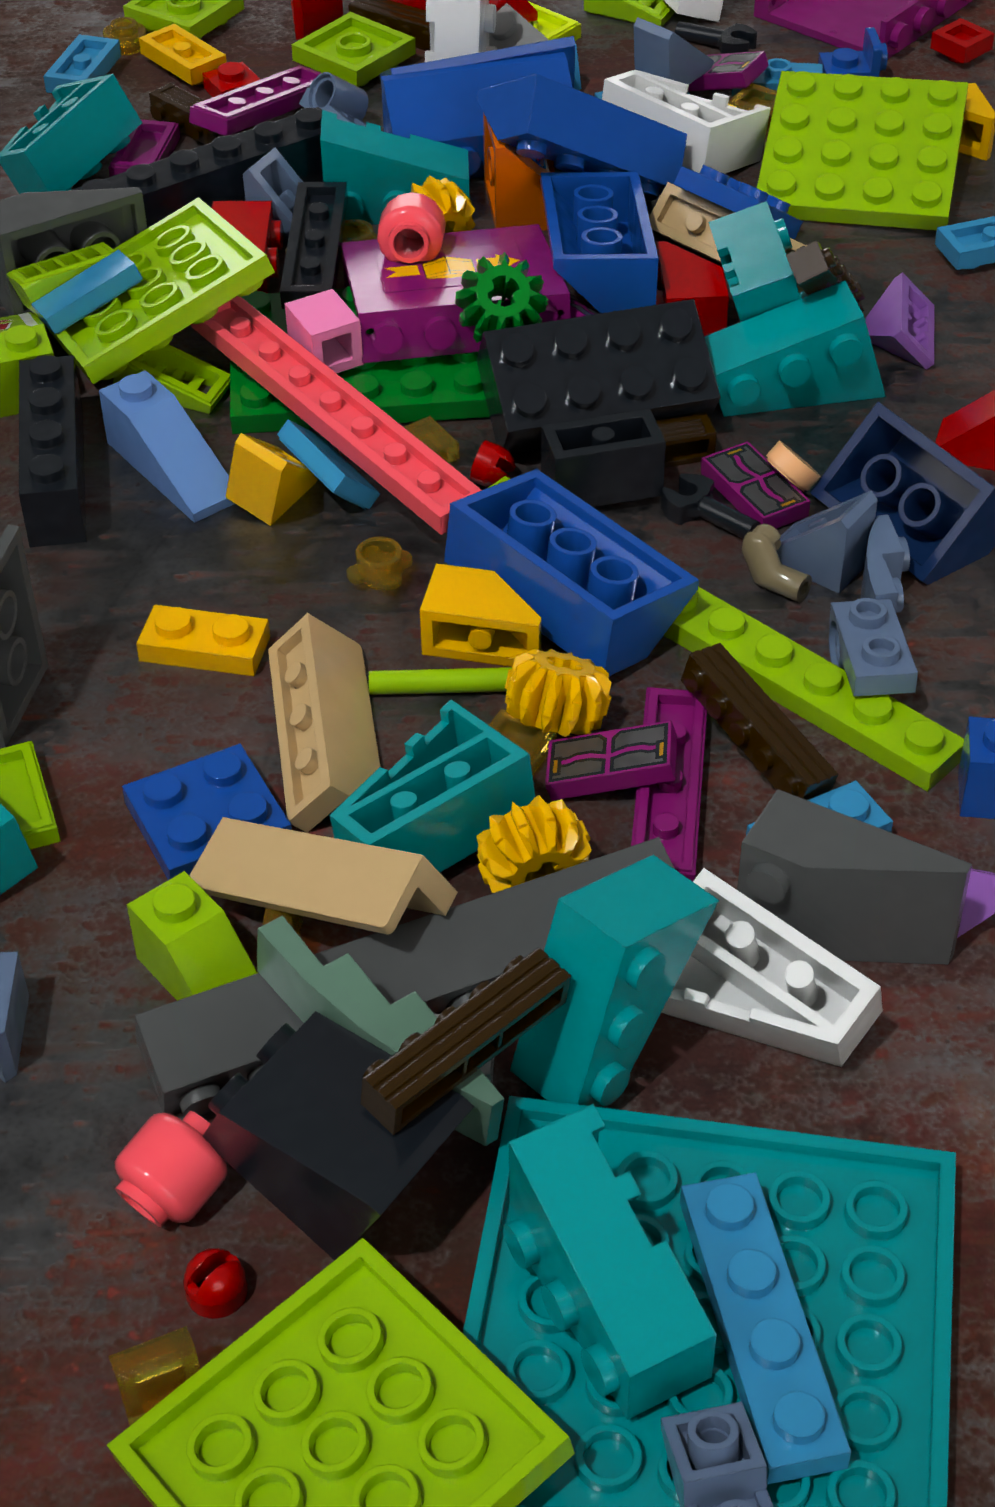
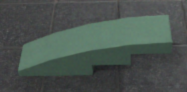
[257,915,504,1146]

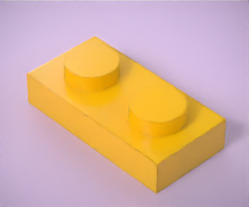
[139,24,227,86]
[136,605,270,676]

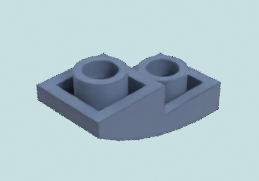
[861,514,910,613]
[661,1402,774,1507]

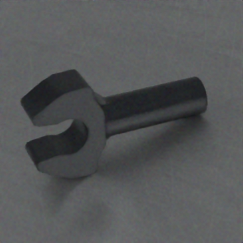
[675,21,757,54]
[661,473,761,539]

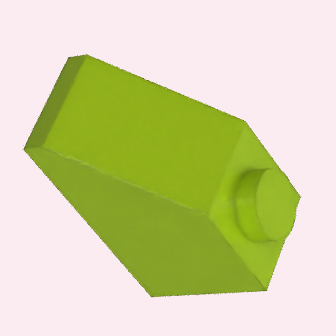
[126,871,257,1000]

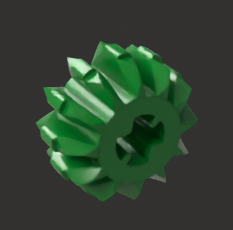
[455,252,548,343]

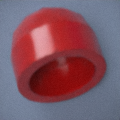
[470,440,516,488]
[183,1248,248,1319]

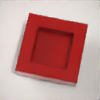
[930,18,995,64]
[202,62,261,97]

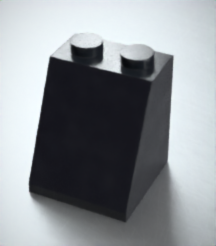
[203,1011,475,1260]

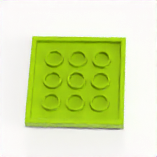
[757,71,968,230]
[38,197,275,384]
[107,1238,575,1507]

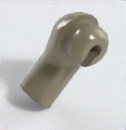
[741,524,812,603]

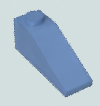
[99,370,235,523]

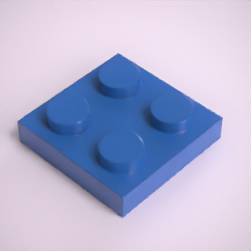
[674,164,803,239]
[122,743,292,880]

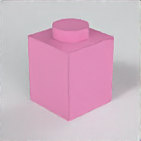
[285,289,364,373]

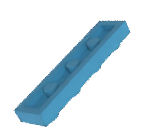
[680,1172,851,1485]

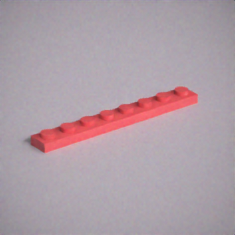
[191,296,482,535]

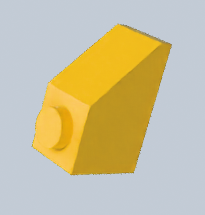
[420,563,541,667]

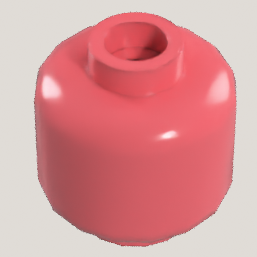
[377,192,446,263]
[115,1111,227,1227]

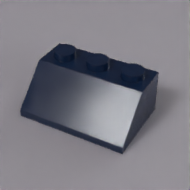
[810,402,995,585]

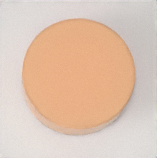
[766,440,821,492]

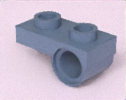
[299,72,368,126]
[829,598,918,696]

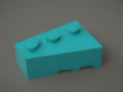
[0,74,142,194]
[320,110,470,225]
[708,201,807,322]
[704,280,886,417]
[330,699,535,872]
[510,854,719,1107]
[503,1104,717,1420]

